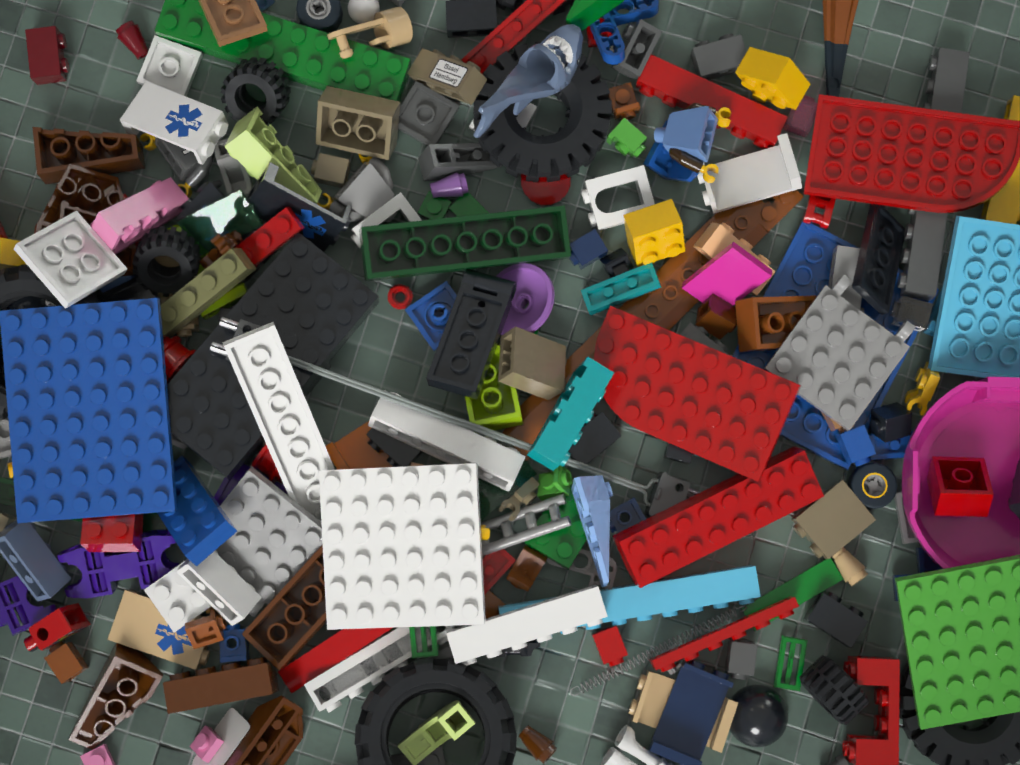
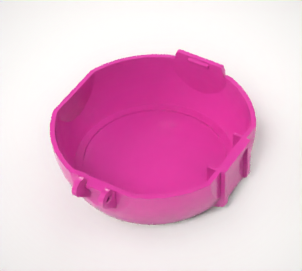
[902,377,1020,569]

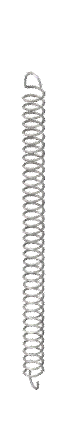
[570,606,747,696]

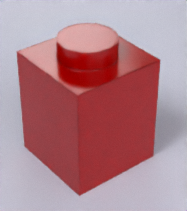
[592,625,628,667]

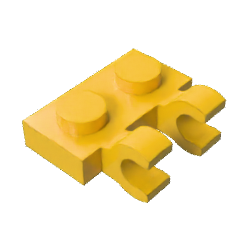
[904,362,940,416]

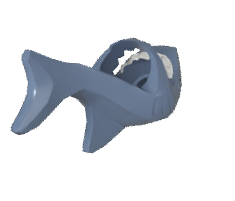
[474,24,583,138]

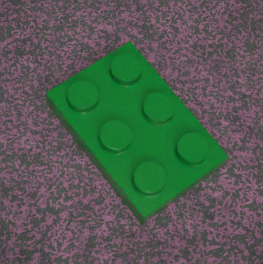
[524,482,587,570]

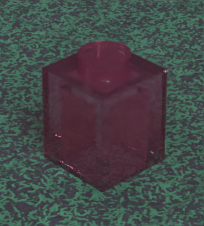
[783,95,817,138]

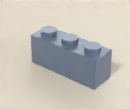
[0,520,71,602]

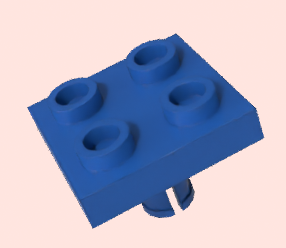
[405,281,457,352]

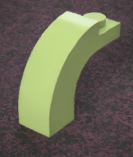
[398,700,475,765]

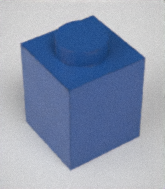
[836,425,876,467]

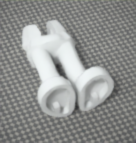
[601,725,673,765]

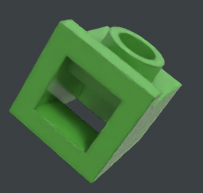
[606,118,647,158]

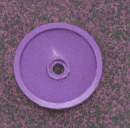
[496,263,555,335]

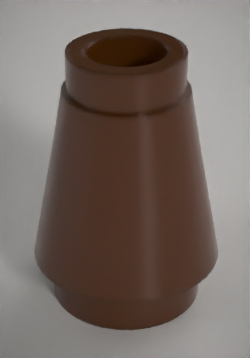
[518,725,557,764]

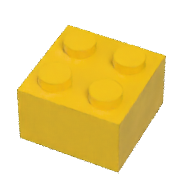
[735,47,810,110]
[623,199,685,267]

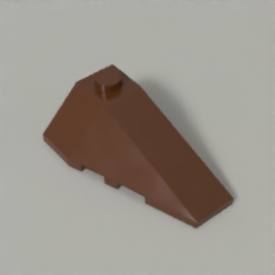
[68,643,163,750]

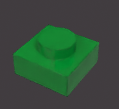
[418,191,452,220]

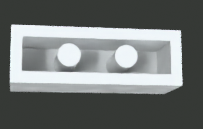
[176,550,261,626]

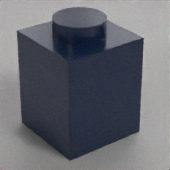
[569,229,608,270]

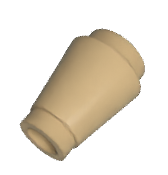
[832,547,868,586]

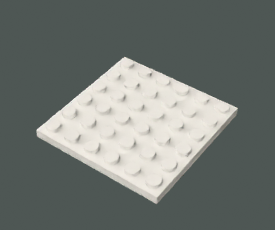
[319,463,486,630]

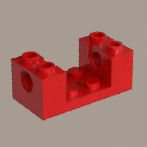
[842,656,900,765]

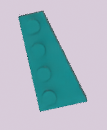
[527,357,614,471]

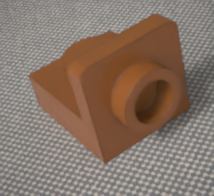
[608,82,640,120]
[185,607,227,649]

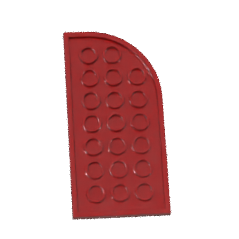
[803,94,1020,213]
[594,306,801,482]

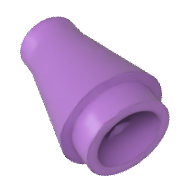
[430,172,468,198]

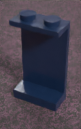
[648,660,734,765]

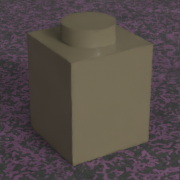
[311,153,351,188]

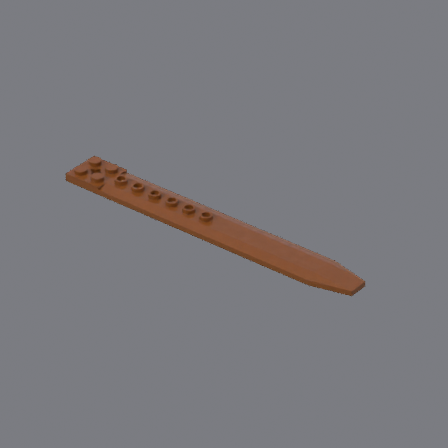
[497,190,804,463]

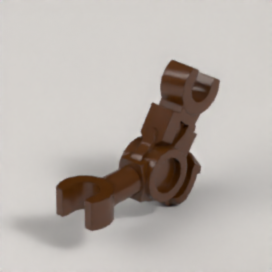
[199,230,243,269]

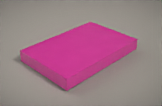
[682,242,773,305]

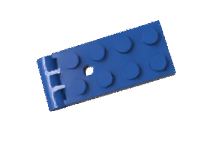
[157,455,237,566]

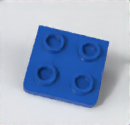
[643,120,714,182]

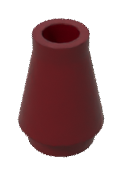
[116,20,149,60]

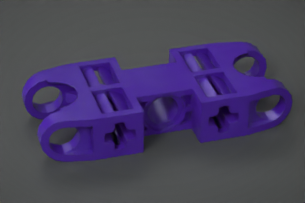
[57,530,179,598]
[0,576,57,636]

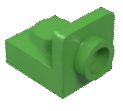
[537,466,572,501]

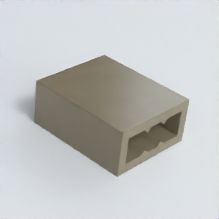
[498,326,567,400]
[791,480,876,559]

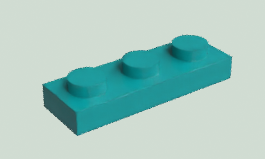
[581,262,661,315]

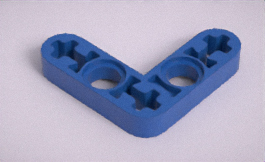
[590,0,659,65]

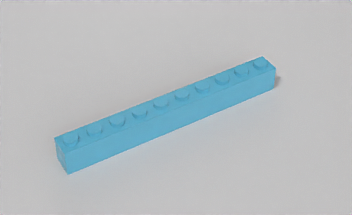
[498,565,761,634]

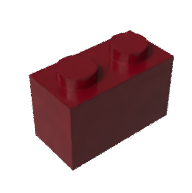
[25,26,69,85]

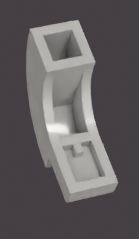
[214,138,256,220]

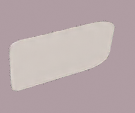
[192,708,250,765]

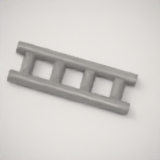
[481,494,571,556]

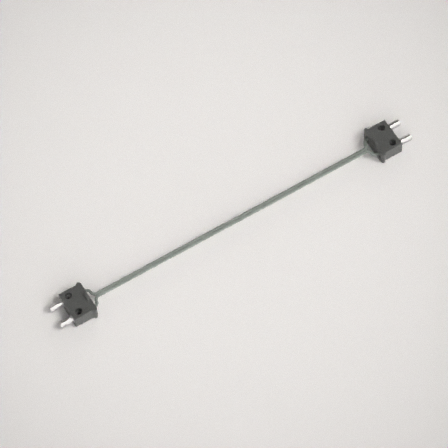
[210,317,701,516]

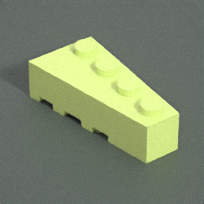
[224,106,322,204]

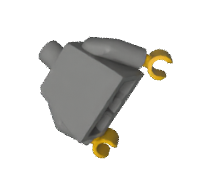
[317,154,397,223]

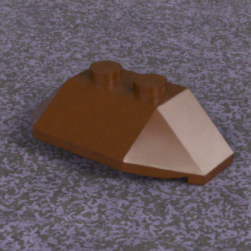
[224,695,303,765]

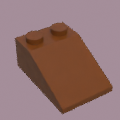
[735,295,816,352]

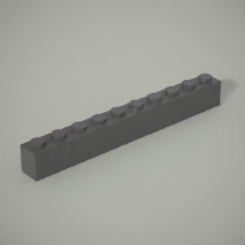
[897,47,970,301]

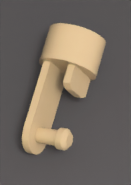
[327,7,413,59]

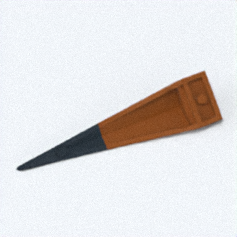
[823,0,859,97]

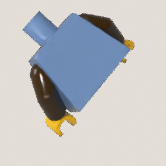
[654,103,731,183]

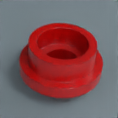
[388,284,413,310]

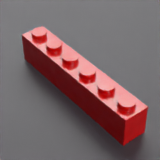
[636,54,788,149]

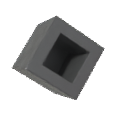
[725,640,758,680]

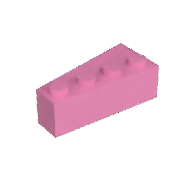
[90,177,189,255]

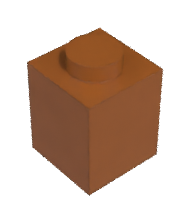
[44,641,89,684]

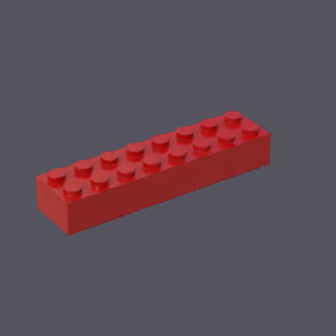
[612,446,824,588]

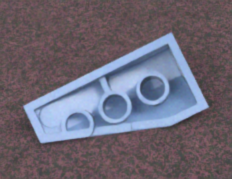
[571,475,613,587]

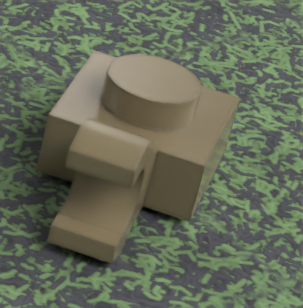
[499,477,540,521]

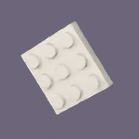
[14,211,127,309]

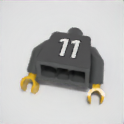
[140,133,214,198]

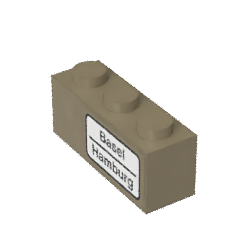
[407,48,487,105]

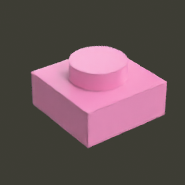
[190,725,224,763]
[80,744,116,765]

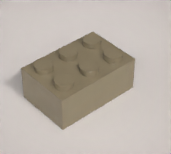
[316,86,400,160]

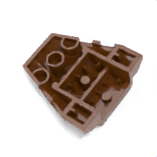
[34,164,136,277]

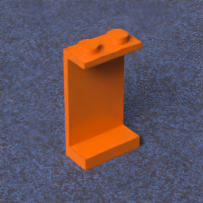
[325,421,392,469]

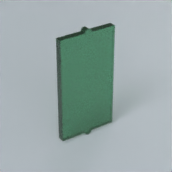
[177,188,263,256]

